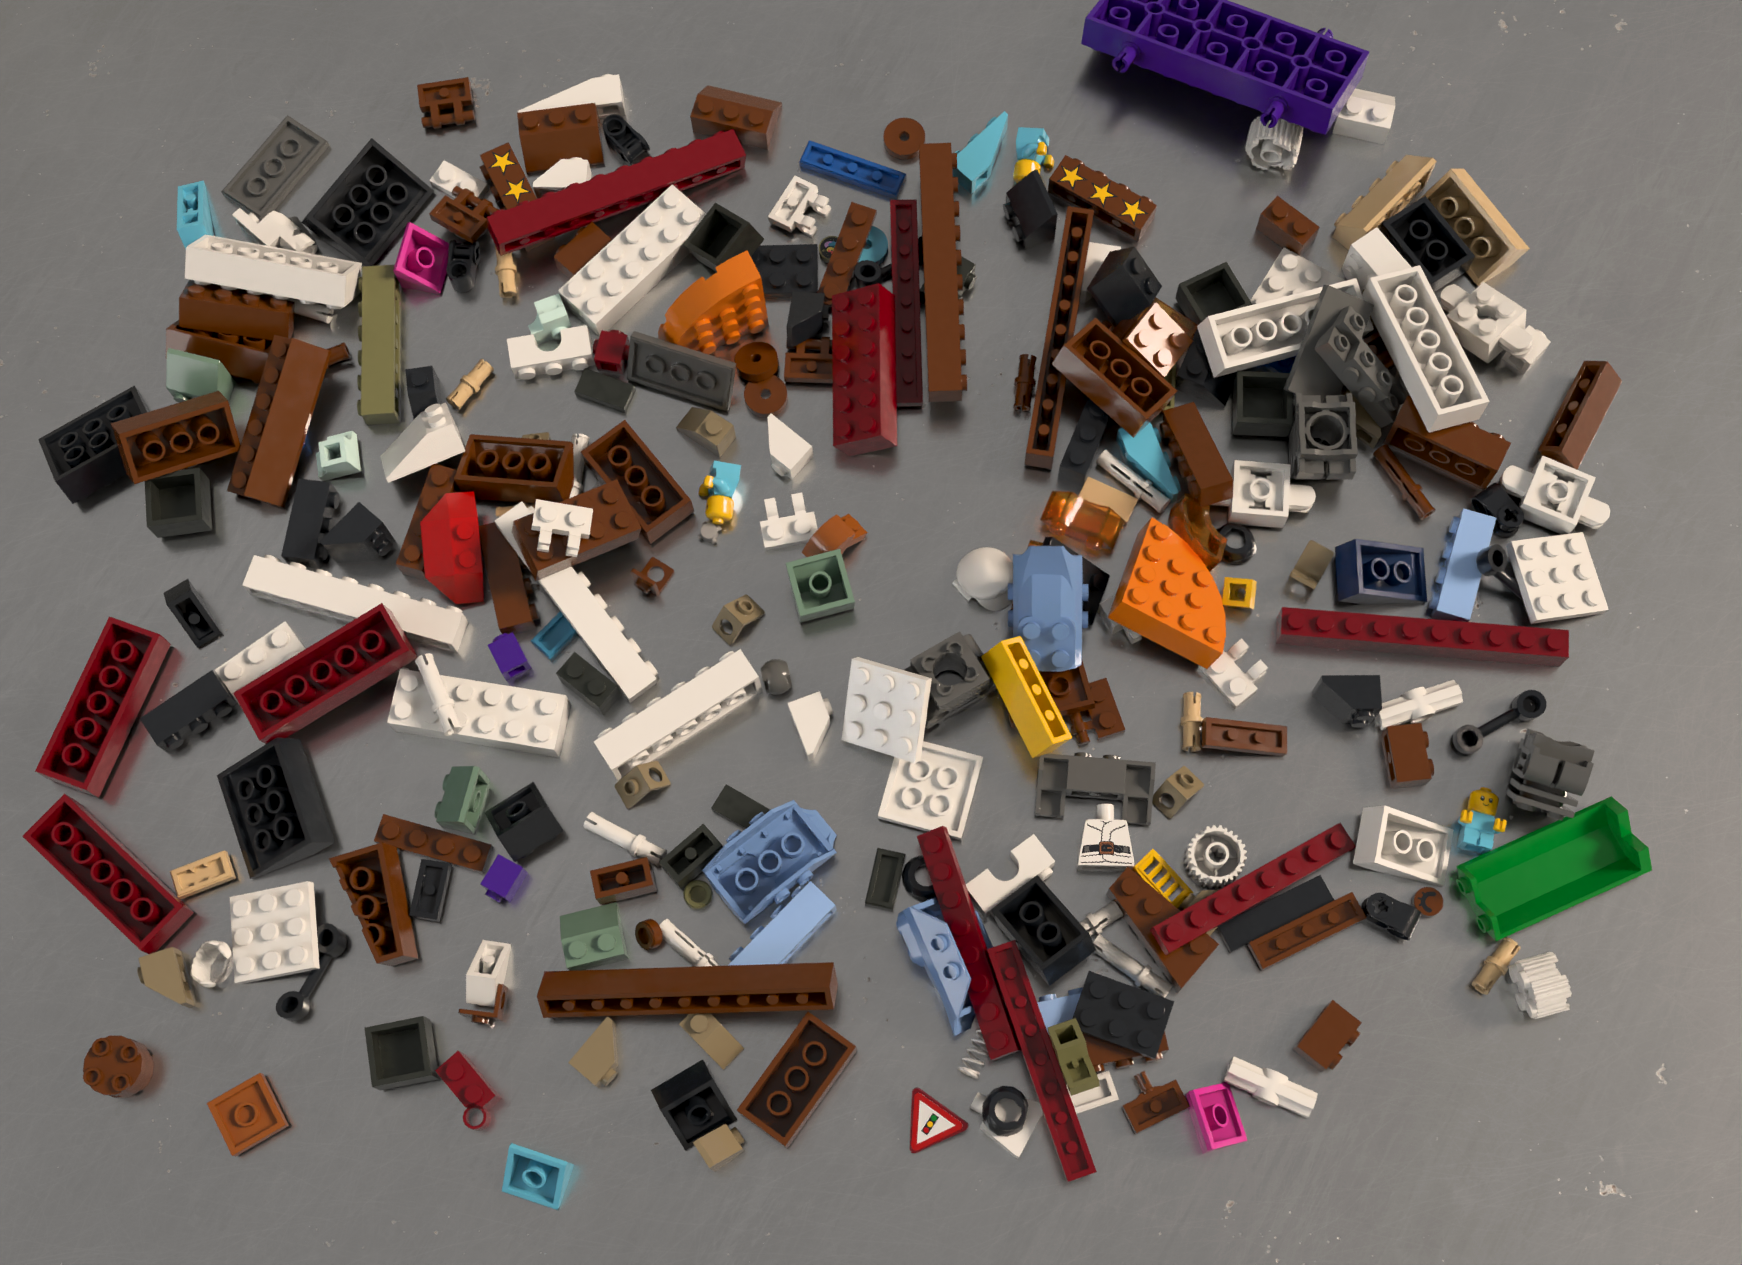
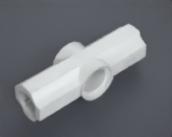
[1375,680,1463,730]
[1223,1056,1318,1118]

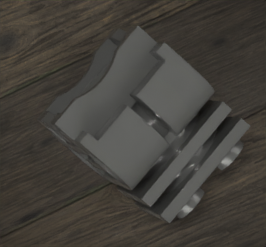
[1288,393,1358,480]
[904,631,997,729]
[1506,728,1595,821]

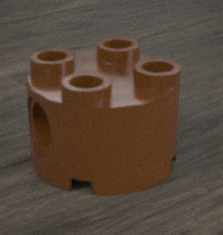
[83,1036,154,1098]

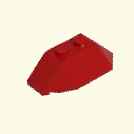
[420,491,484,604]

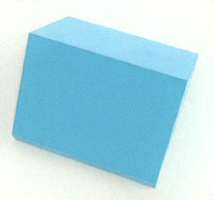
[502,1143,574,1210]

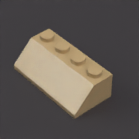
[1333,155,1437,250]
[1420,169,1530,286]

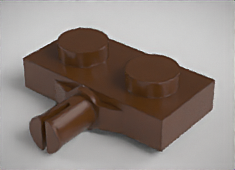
[1122,1071,1190,1134]

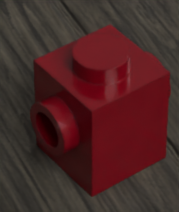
[593,330,630,375]

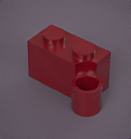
[435,1051,502,1131]

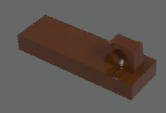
[1202,717,1287,756]

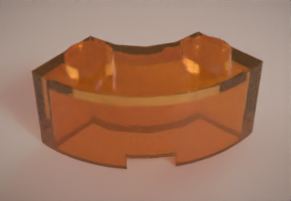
[1040,491,1125,551]
[1169,493,1228,572]

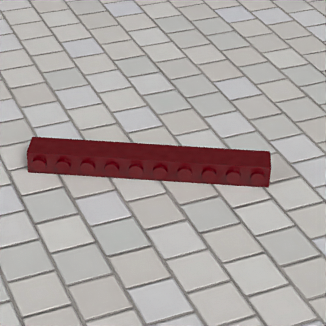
[487,129,746,256]
[1276,607,1569,667]

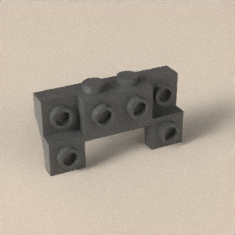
[1315,305,1410,428]
[1035,752,1156,825]

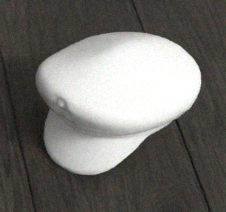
[956,547,1013,611]

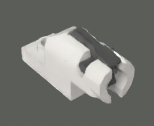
[232,208,317,254]

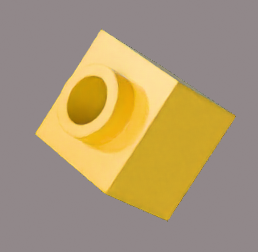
[1222,577,1257,609]

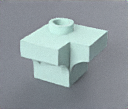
[528,293,572,345]
[316,431,361,481]

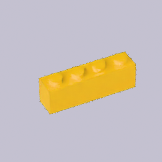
[981,636,1072,758]

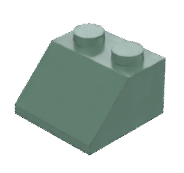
[166,348,236,403]
[786,549,855,623]
[434,766,490,835]
[560,902,629,971]

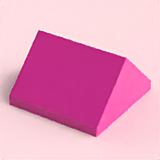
[393,222,449,294]
[1184,1082,1248,1154]

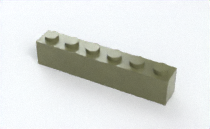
[357,265,400,425]

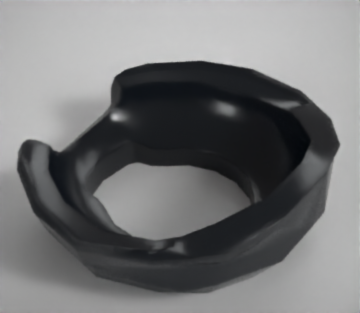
[1211,523,1256,564]
[902,855,937,901]
[982,1086,1029,1136]

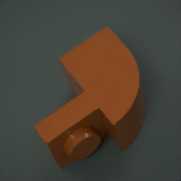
[802,514,868,557]

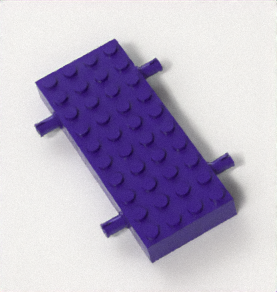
[1081,0,1370,135]

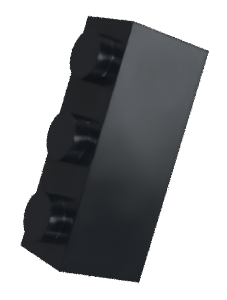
[1058,397,1112,487]
[281,478,339,569]
[139,670,238,752]

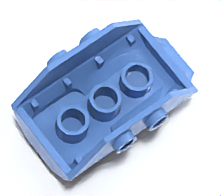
[1008,546,1088,672]
[702,800,837,924]
[896,897,993,1036]

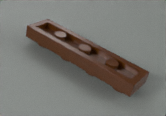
[817,202,877,308]
[374,814,493,874]
[1247,892,1367,971]

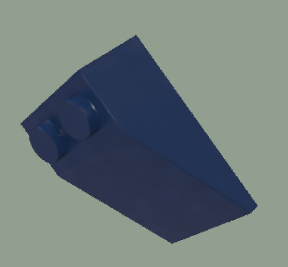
[1335,539,1427,604]

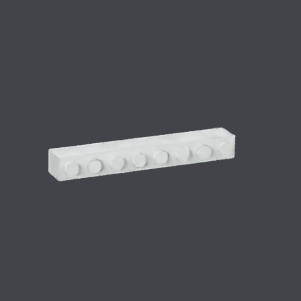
[495,502,658,703]
[242,555,468,652]

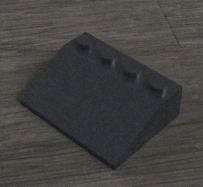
[302,138,434,267]
[38,385,150,504]
[217,738,335,879]

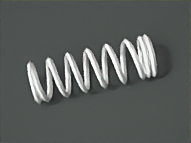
[957,1029,989,1079]

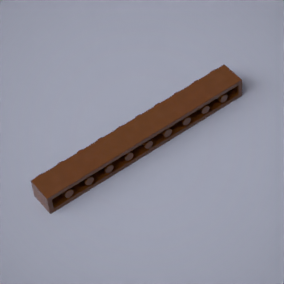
[919,143,967,402]
[1025,206,1094,469]
[537,962,838,1018]

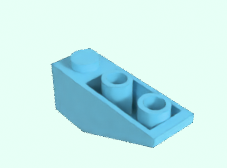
[952,111,1008,194]
[1116,422,1181,504]

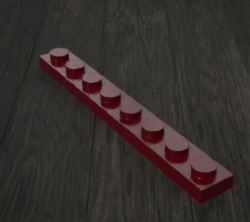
[890,199,923,406]
[1150,822,1356,955]
[917,826,1021,1060]
[987,940,1097,1182]

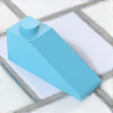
[177,181,214,250]

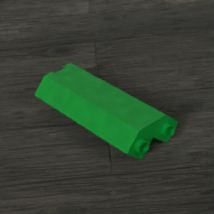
[1456,796,1652,941]

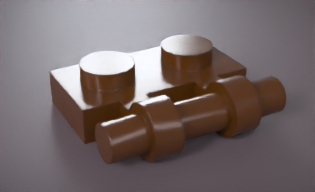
[417,77,475,129]
[429,186,499,244]
[784,337,833,383]
[1068,678,1125,746]

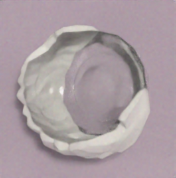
[190,941,234,988]

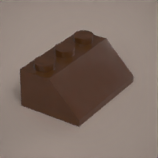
[690,85,782,150]
[517,103,605,175]

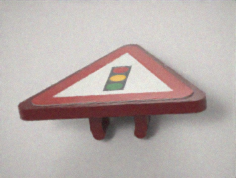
[910,1087,969,1153]

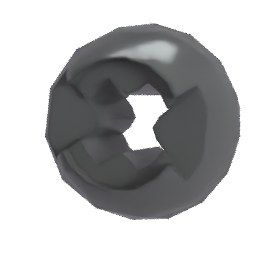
[761,659,792,695]

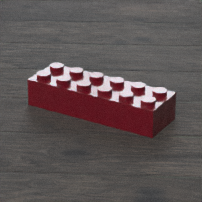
[832,283,897,456]
[234,603,418,744]
[35,616,171,798]
[22,793,194,954]

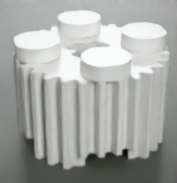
[1245,117,1303,170]
[1184,825,1247,889]
[1508,952,1572,1019]

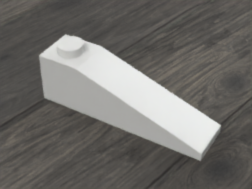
[518,74,625,119]

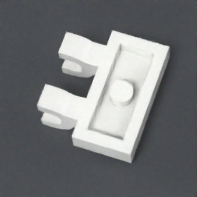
[768,176,831,238]
[760,493,818,551]
[531,499,593,557]
[1198,638,1268,709]

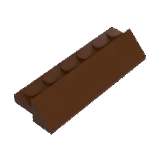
[227,335,331,508]

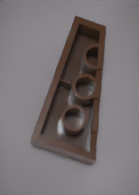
[179,280,295,340]
[329,842,418,966]
[1106,867,1219,994]

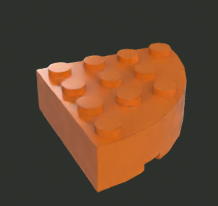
[658,250,769,355]
[1108,517,1226,669]

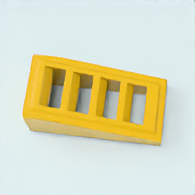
[1132,849,1194,909]

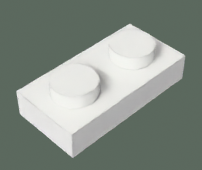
[429,160,489,206]

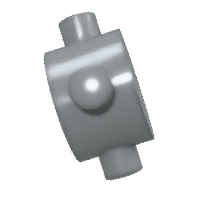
[698,521,721,544]

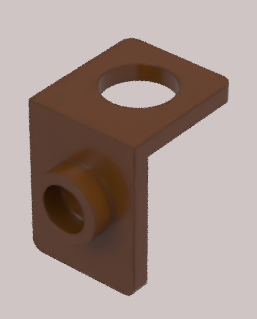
[630,557,674,597]
[458,984,508,1025]

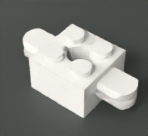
[1440,282,1533,363]
[1499,456,1610,535]
[1211,460,1316,528]

